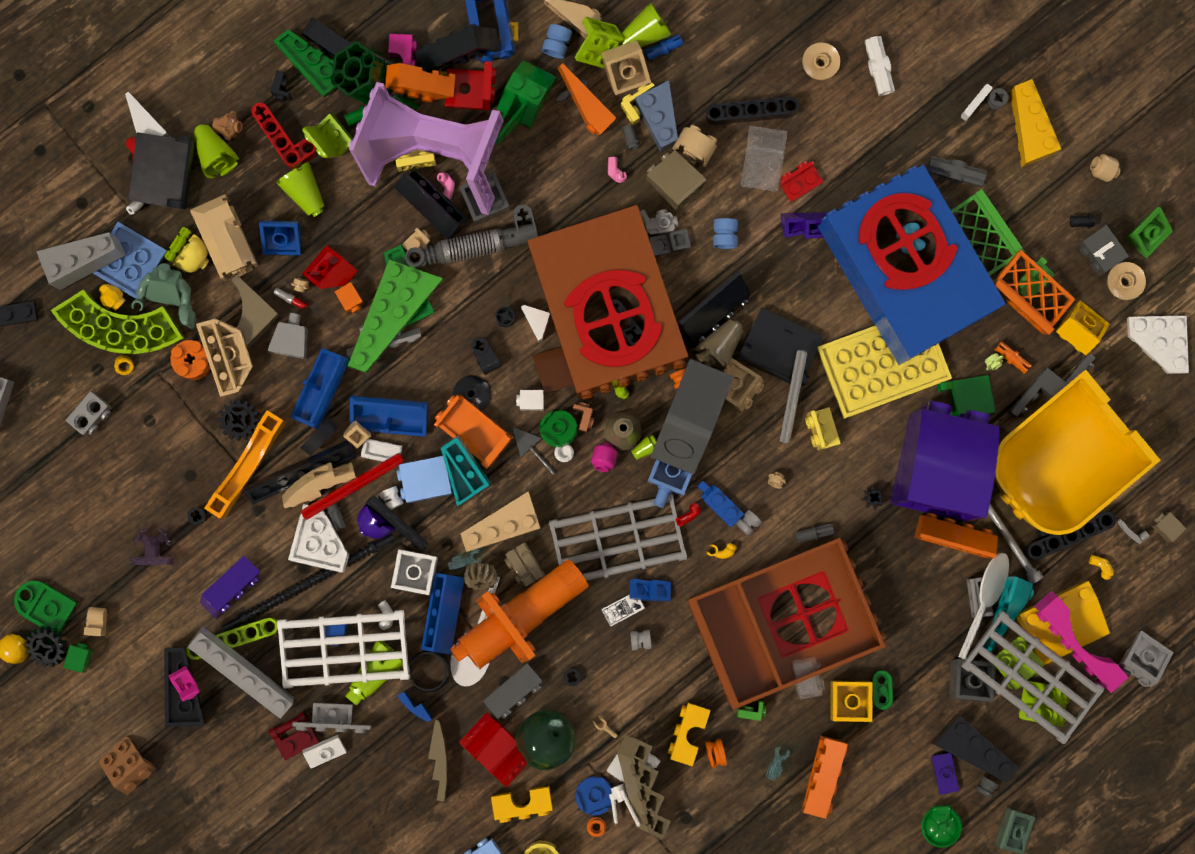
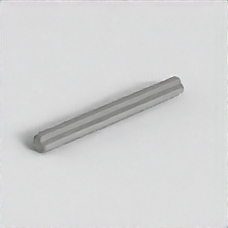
[780,350,807,443]

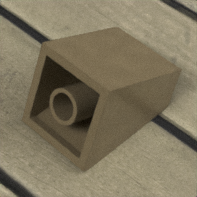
[646,150,706,212]

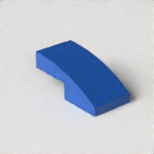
[630,579,671,601]
[398,690,433,722]

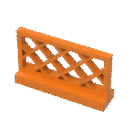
[992,250,1075,335]

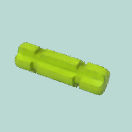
[164,227,192,262]

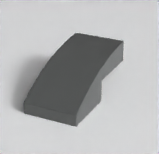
[649,229,691,257]

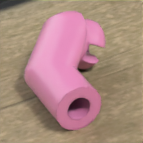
[608,157,627,183]
[437,172,455,200]

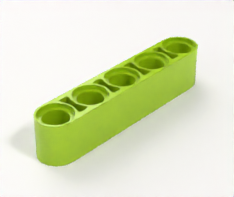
[186,618,278,660]

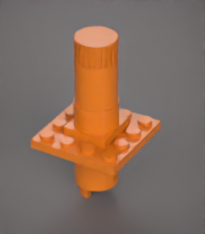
[450,559,589,670]

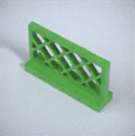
[951,189,1025,276]

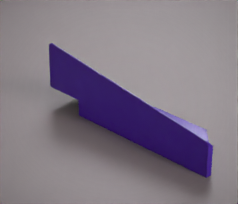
[780,213,827,239]

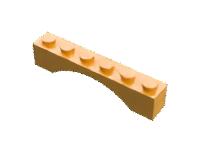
[204,410,287,519]

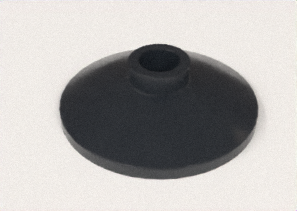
[453,376,491,411]

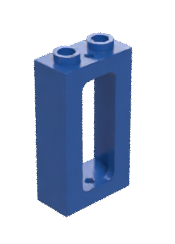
[465,0,516,64]

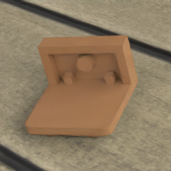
[99,737,156,795]

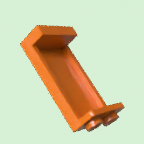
[434,394,514,469]

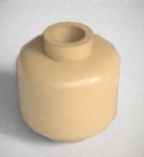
[1090,154,1120,182]

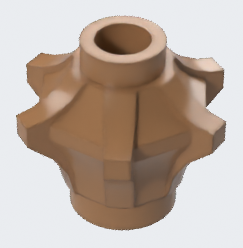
[213,111,243,141]

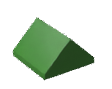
[1125,207,1173,258]

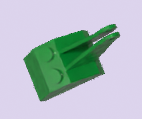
[495,60,557,145]

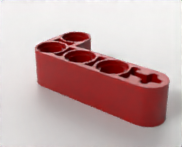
[252,103,318,170]

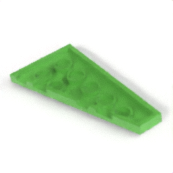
[348,260,443,373]

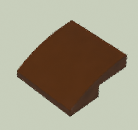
[533,347,574,393]

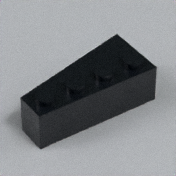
[415,24,501,73]
[931,714,1019,783]

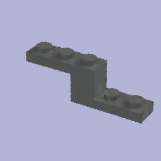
[1008,353,1095,418]

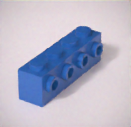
[421,573,464,654]

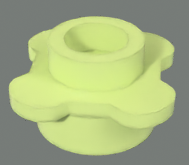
[985,353,1004,371]

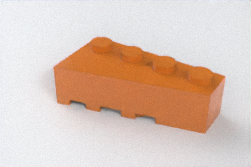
[801,735,848,819]

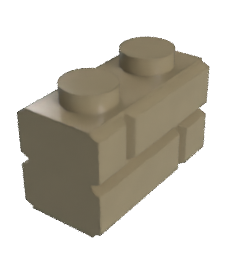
[504,542,545,587]

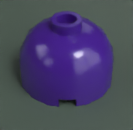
[357,503,395,539]

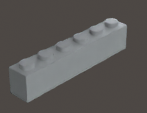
[188,627,294,719]

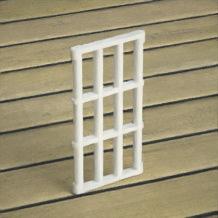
[277,610,410,689]

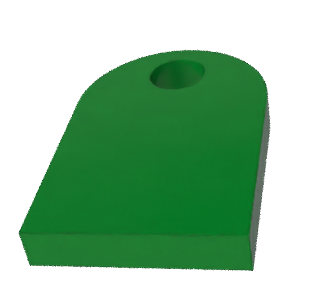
[14,581,78,635]

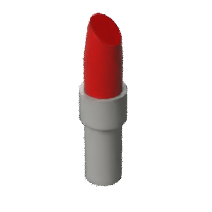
[273,287,308,309]

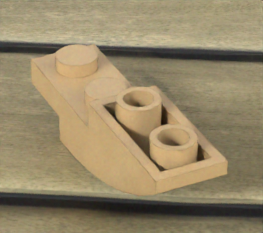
[282,462,356,508]

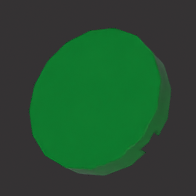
[540,410,578,447]

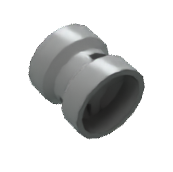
[735,509,762,536]
[630,630,651,651]

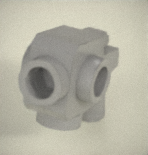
[640,209,678,235]

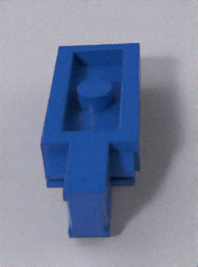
[697,481,744,528]

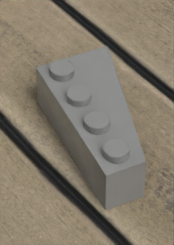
[36,232,125,290]

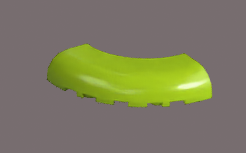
[51,290,184,354]

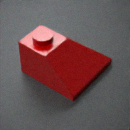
[302,245,358,289]

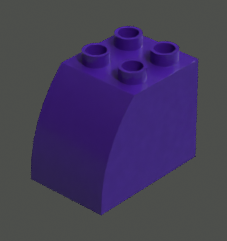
[890,401,999,521]

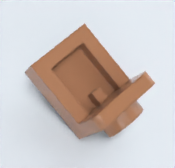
[573,402,594,433]

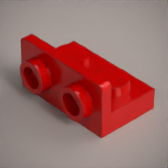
[779,161,824,203]

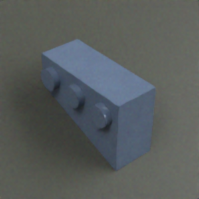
[635,81,678,153]

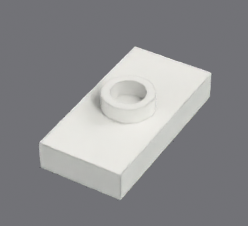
[302,735,346,768]

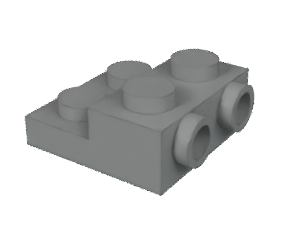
[1119,631,1174,687]

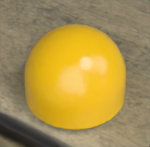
[114,355,134,375]

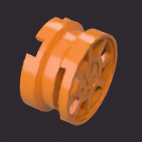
[705,738,727,769]

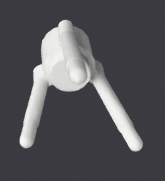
[609,783,640,827]

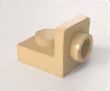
[402,228,431,259]

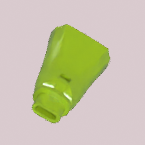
[345,641,403,705]

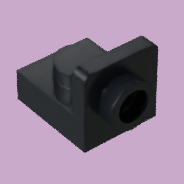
[271,70,292,102]

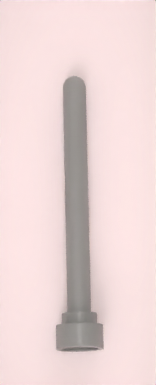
[988,503,1044,584]

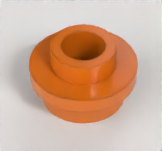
[587,817,606,837]

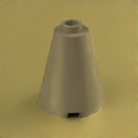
[693,320,743,372]
[604,412,642,450]

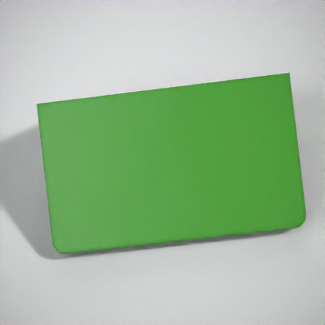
[1013,257,1055,300]

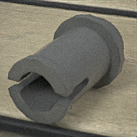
[622,124,640,150]

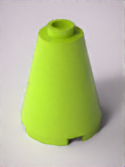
[620,3,671,47]
[193,124,239,179]
[276,162,325,217]

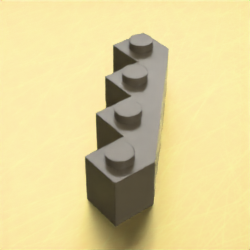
[617,735,671,839]

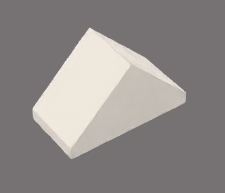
[521,305,551,343]

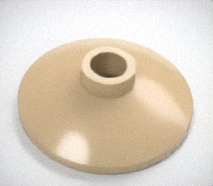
[802,42,840,80]
[1107,262,1146,300]

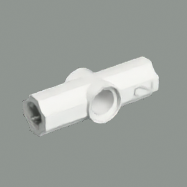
[865,36,895,96]

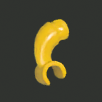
[706,543,737,559]

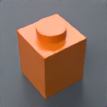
[335,282,364,314]

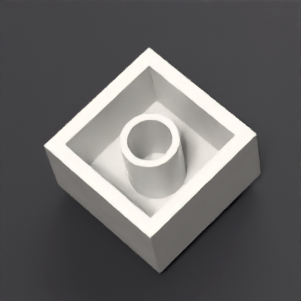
[391,549,438,595]

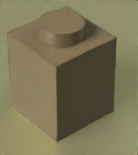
[1151,512,1186,542]

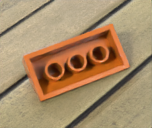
[914,513,998,559]

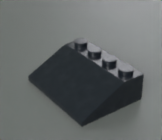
[678,271,751,346]

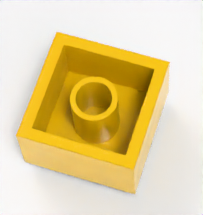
[830,681,872,722]

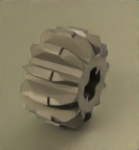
[464,562,497,591]

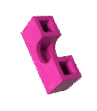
[388,34,417,95]

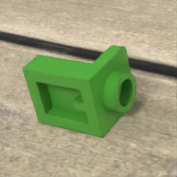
[736,700,766,721]

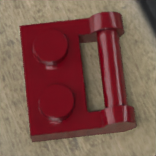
[269,711,320,761]

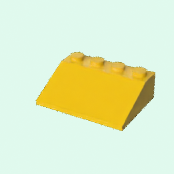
[1016,581,1110,665]

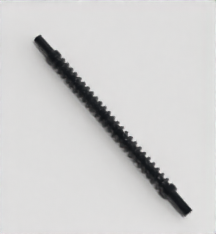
[222,533,395,632]

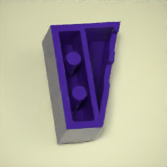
[200,556,260,619]

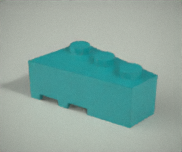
[441,435,491,506]

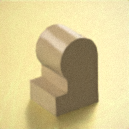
[84,607,107,636]

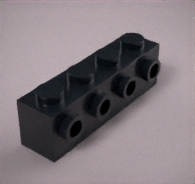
[394,166,469,240]

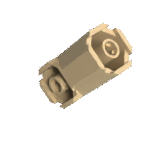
[190,194,259,281]

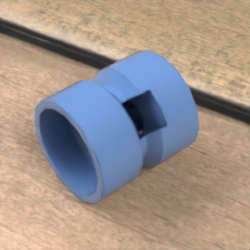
[541,24,573,59]
[713,218,738,249]

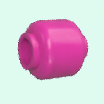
[591,442,618,472]

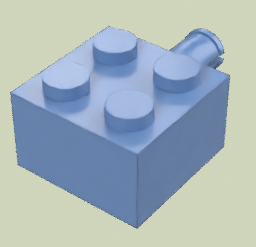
[647,460,692,509]

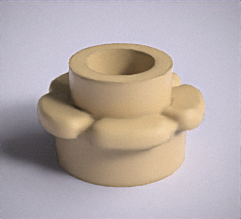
[291,278,310,292]
[768,472,786,489]

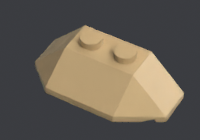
[196,318,253,397]

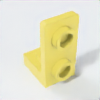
[621,83,655,126]

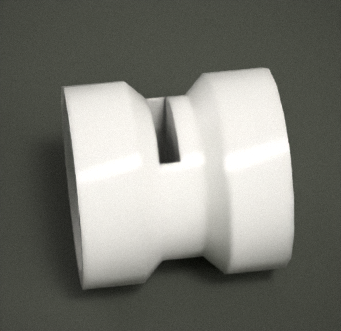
[379,486,404,510]

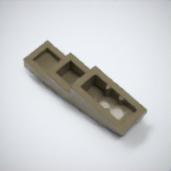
[428,719,448,802]

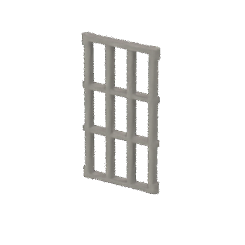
[548,493,688,581]
[961,610,1104,744]

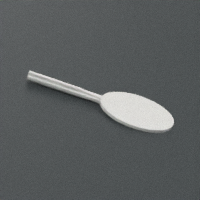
[958,553,1009,660]
[450,576,500,686]

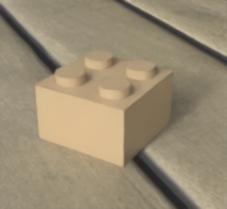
[601,40,651,95]

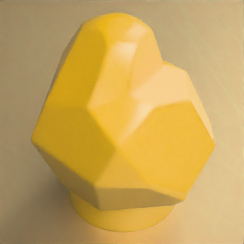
[99,284,126,311]

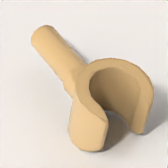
[593,715,618,738]

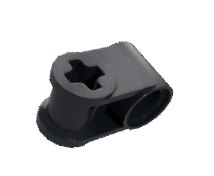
[471,337,501,375]

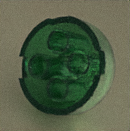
[516,710,576,770]

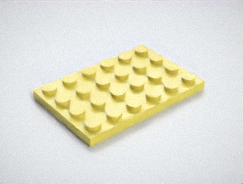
[817,326,952,419]

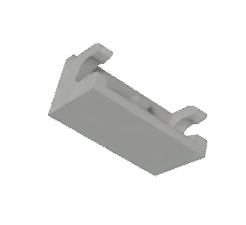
[966,577,994,618]

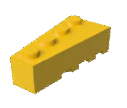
[1010,79,1061,168]

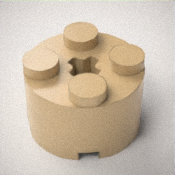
[672,125,717,167]

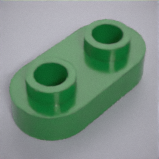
[872,670,893,710]

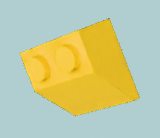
[1056,300,1110,355]

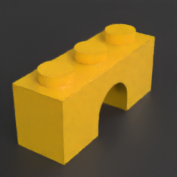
[668,702,711,767]
[491,785,553,823]

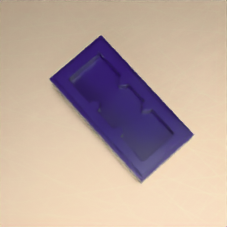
[931,752,959,795]

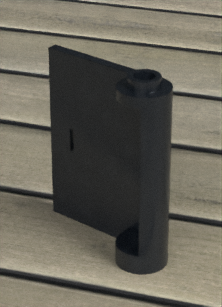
[128,132,196,210]
[737,307,824,387]

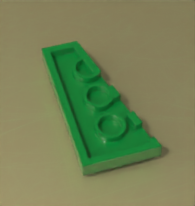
[274,29,337,98]

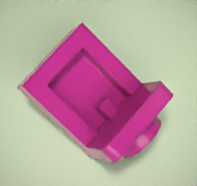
[168,666,200,701]

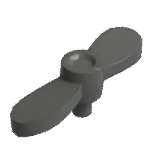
[556,80,588,102]

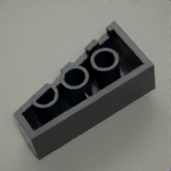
[164,647,206,727]

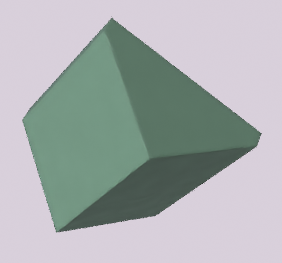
[994,807,1036,854]

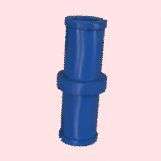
[644,34,684,61]

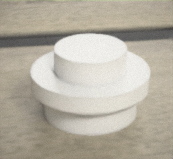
[555,445,574,462]

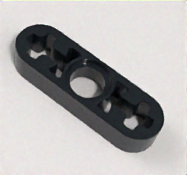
[606,299,643,346]

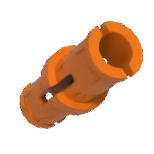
[994,341,1032,374]

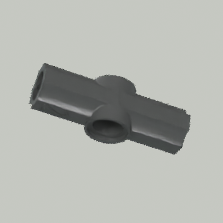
[927,156,987,187]

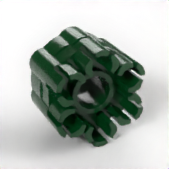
[331,41,395,105]

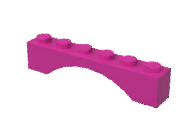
[1034,591,1129,693]

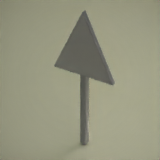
[512,427,556,475]

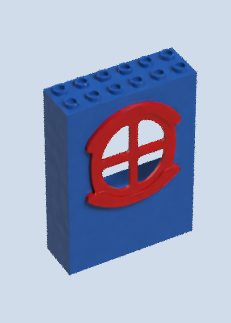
[818,165,1006,365]

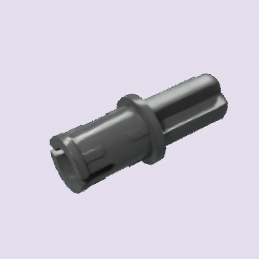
[321,492,346,531]
[795,524,834,544]

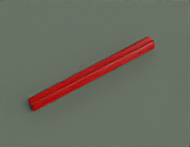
[301,453,404,520]

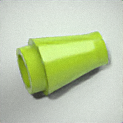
[631,435,657,460]

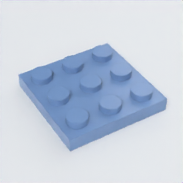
[93,222,167,299]

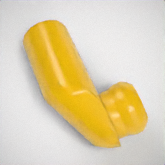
[1089,555,1114,580]

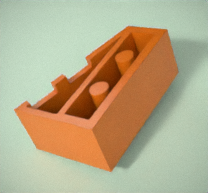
[385,63,455,103]

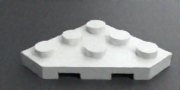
[1127,316,1189,374]
[288,504,349,573]

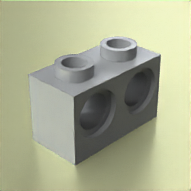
[65,391,113,437]

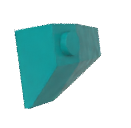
[984,576,1034,652]

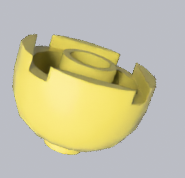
[173,234,209,273]

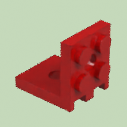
[445,62,496,111]

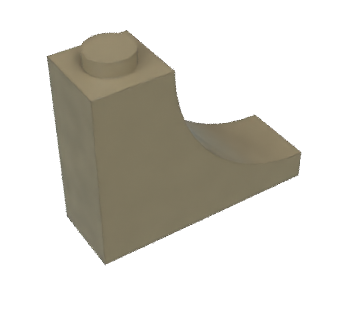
[231,275,280,349]

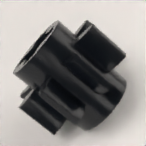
[861,486,886,510]

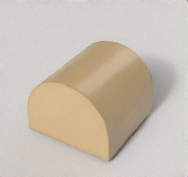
[343,421,371,449]

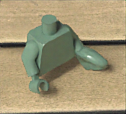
[132,263,196,329]

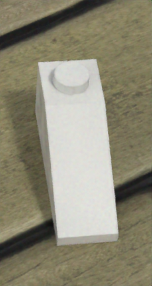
[125,92,171,137]

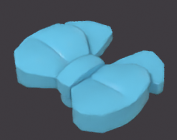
[896,223,926,254]

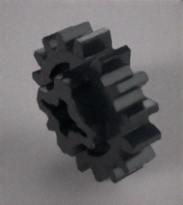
[217,399,260,441]
[25,626,68,668]

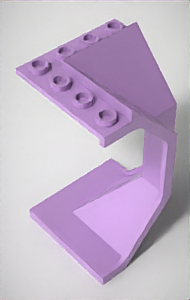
[349,82,503,215]

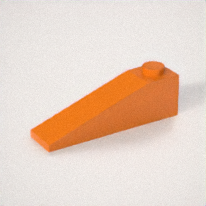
[557,63,616,135]

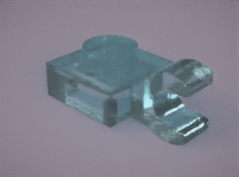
[448,550,483,570]
[766,746,790,781]

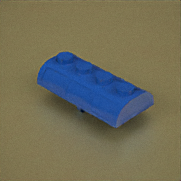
[290,348,350,430]
[350,395,429,437]

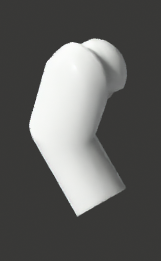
[378,600,394,630]

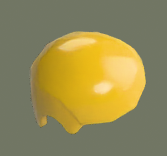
[0,634,30,664]

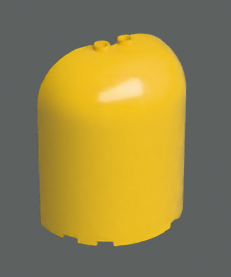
[994,370,1161,535]

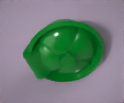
[921,805,962,847]

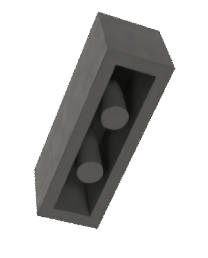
[483,663,543,719]

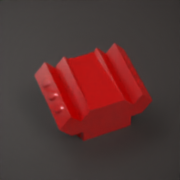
[459,712,534,787]

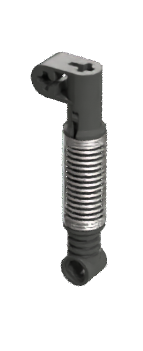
[405,205,538,269]

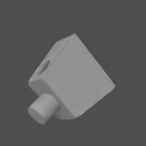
[268,313,308,360]

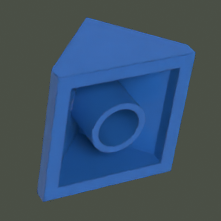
[259,221,302,255]

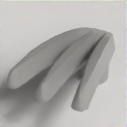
[1117,518,1150,544]

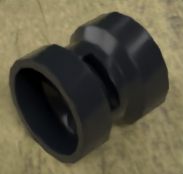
[495,307,515,328]

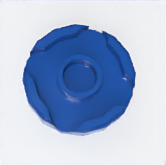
[575,776,612,816]

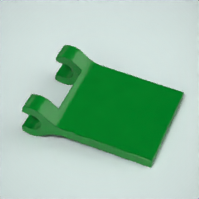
[937,375,996,417]

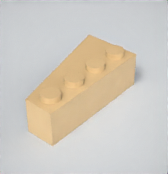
[460,491,541,552]

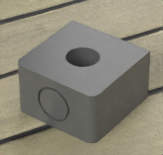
[650,359,734,475]

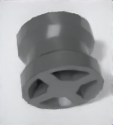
[987,88,1008,110]
[975,776,999,799]

